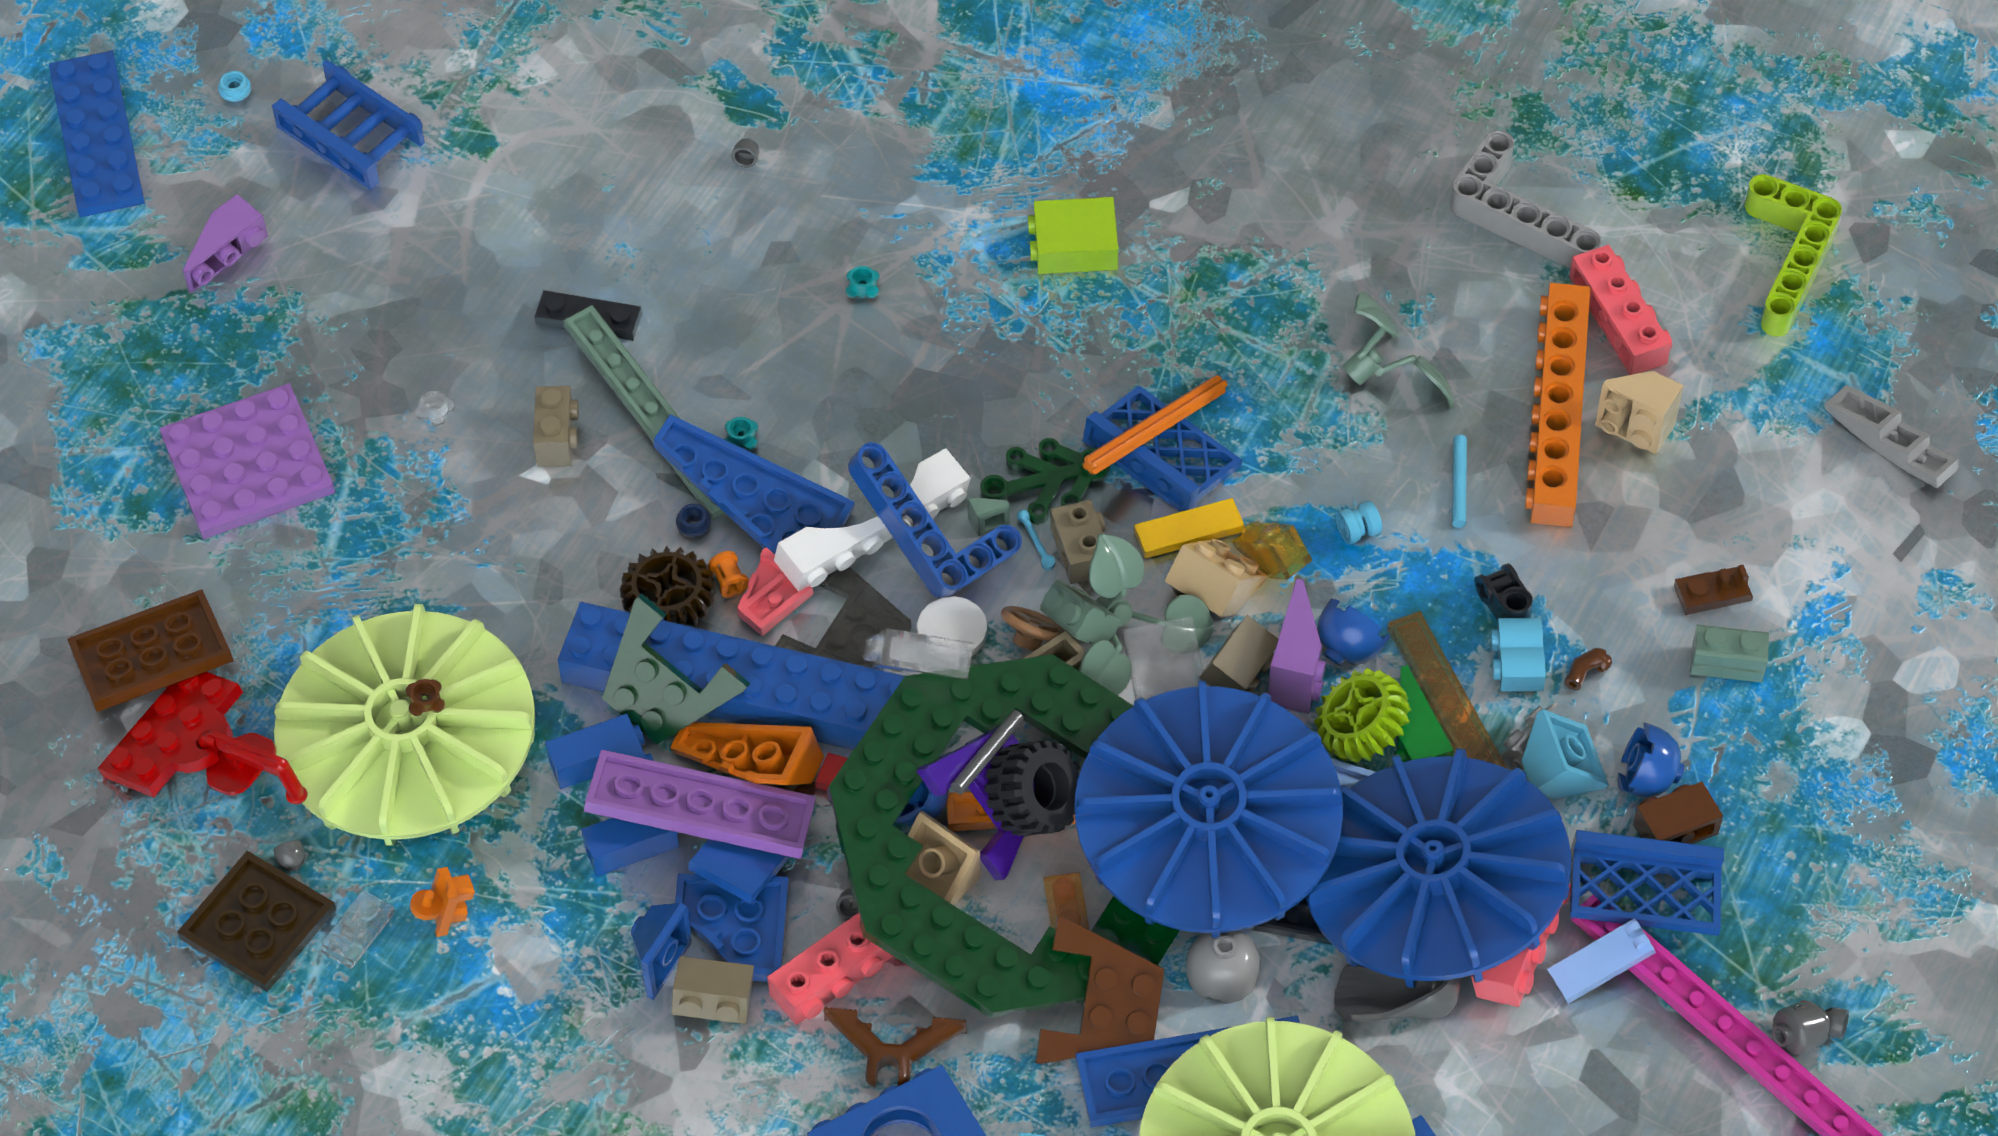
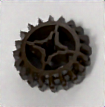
[620,545,716,628]

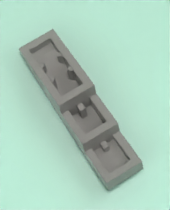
[1824,385,1959,488]

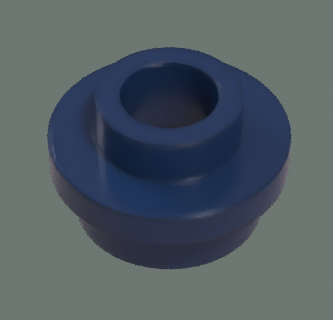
[676,504,711,537]

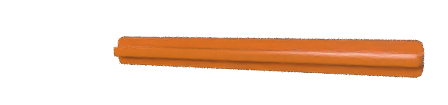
[1082,375,1228,475]

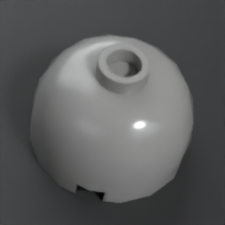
[1186,930,1261,1004]

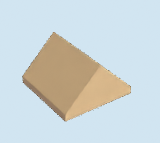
[905,811,981,906]

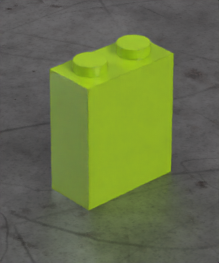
[1027,197,1119,274]

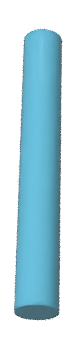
[1452,435,1467,528]

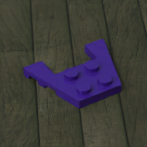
[916,726,1036,881]

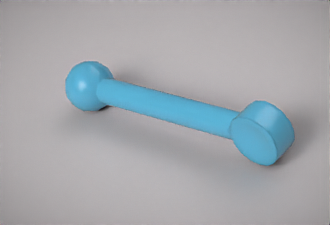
[1017,510,1055,570]

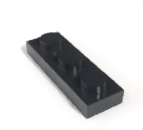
[534,290,642,341]

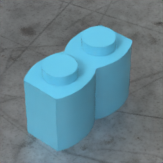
[1490,618,1546,691]

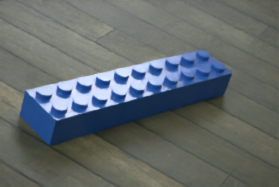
[557,601,905,750]

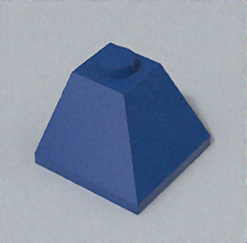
[631,903,692,1000]

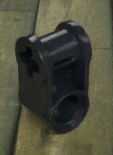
[1474,563,1533,621]

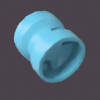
[1335,500,1383,545]

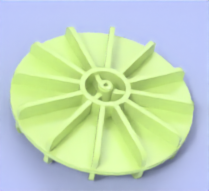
[274,604,535,846]
[1139,1017,1415,1136]

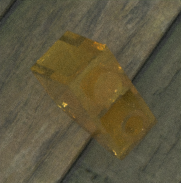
[1232,521,1312,580]

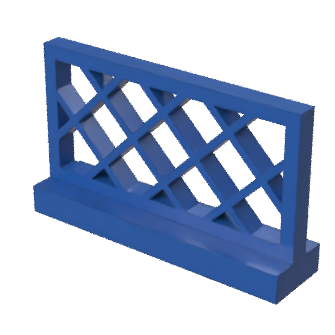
[1082,386,1242,512]
[1570,830,1724,936]

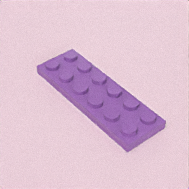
[584,750,816,859]

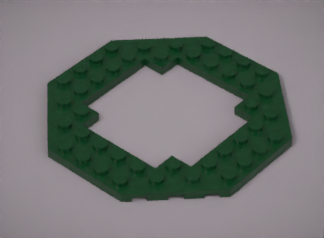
[827,654,1180,1018]

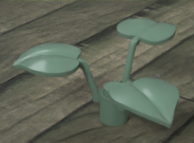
[1343,291,1454,409]
[1079,533,1214,695]

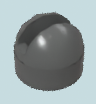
[731,138,759,168]
[273,840,305,871]
[836,888,859,920]
[1825,1007,1849,1039]

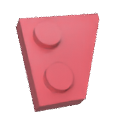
[737,548,813,636]

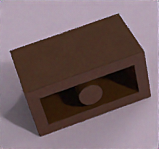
[1633,781,1723,844]

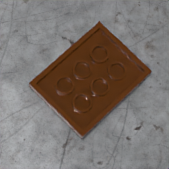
[67,589,234,712]

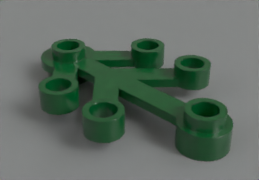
[980,438,1110,525]

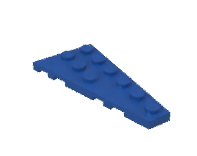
[653,414,855,554]

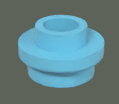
[218,71,251,102]

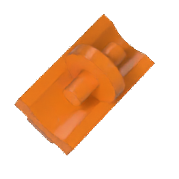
[410,867,475,937]

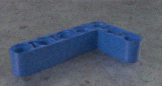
[848,442,1022,598]

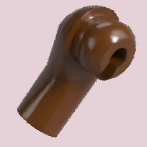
[1564,648,1612,691]

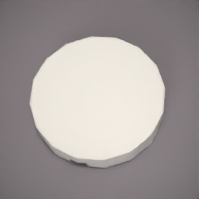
[917,596,987,662]

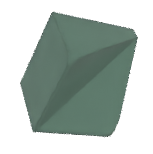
[967,497,1010,536]

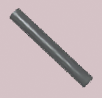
[951,710,1024,794]

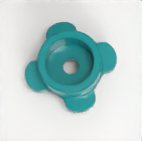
[846,266,880,298]
[724,417,759,450]

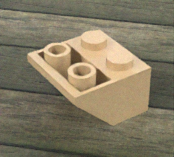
[1595,371,1684,454]
[1164,539,1267,617]

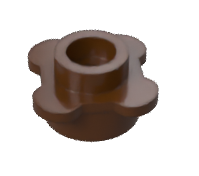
[405,679,445,716]

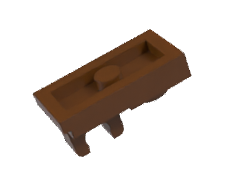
[1674,565,1753,615]

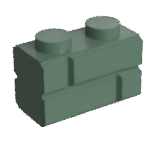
[1040,579,1120,645]
[1690,624,1769,683]

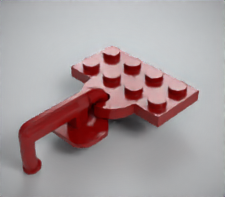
[97,672,308,805]

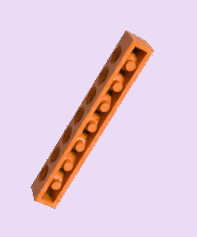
[1525,283,1590,527]

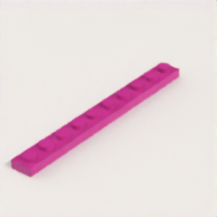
[1571,895,1883,1136]

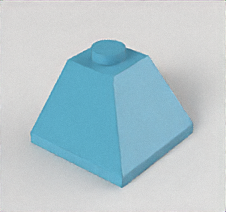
[1521,709,1609,800]

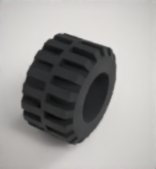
[985,740,1080,836]

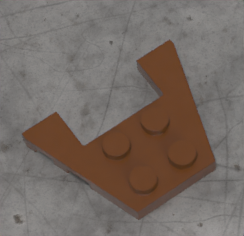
[1035,916,1164,1064]

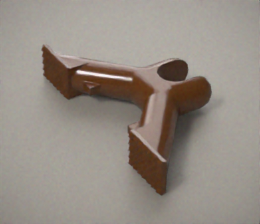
[824,1007,967,1088]

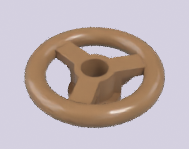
[1001,606,1066,651]

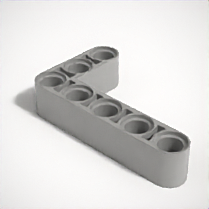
[1450,130,1602,269]

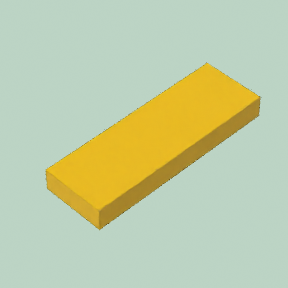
[1134,498,1245,559]

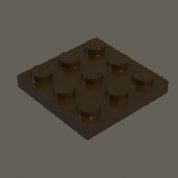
[177,850,337,992]

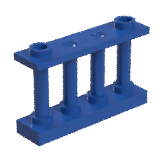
[272,59,425,191]

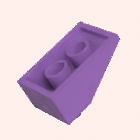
[1268,578,1326,714]

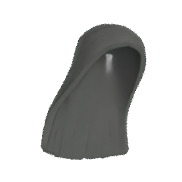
[1334,964,1461,1022]

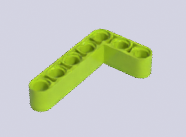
[1744,174,1842,337]

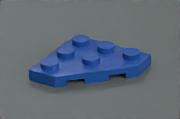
[675,873,789,982]

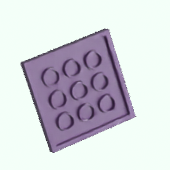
[159,383,335,539]

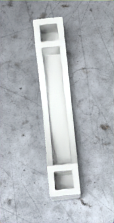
[774,448,971,592]

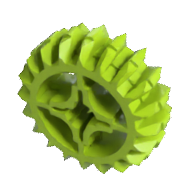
[1314,668,1411,764]

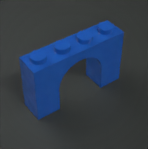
[545,714,679,877]
[807,1065,986,1136]

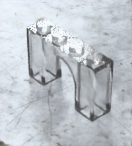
[863,628,974,680]

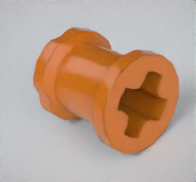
[707,551,749,598]

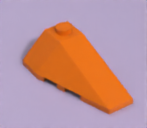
[670,722,824,785]

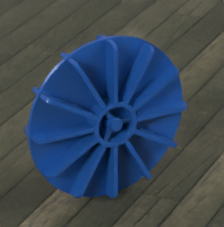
[1075,681,1343,938]
[1306,748,1571,988]

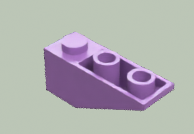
[183,194,268,293]

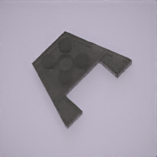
[775,567,912,671]

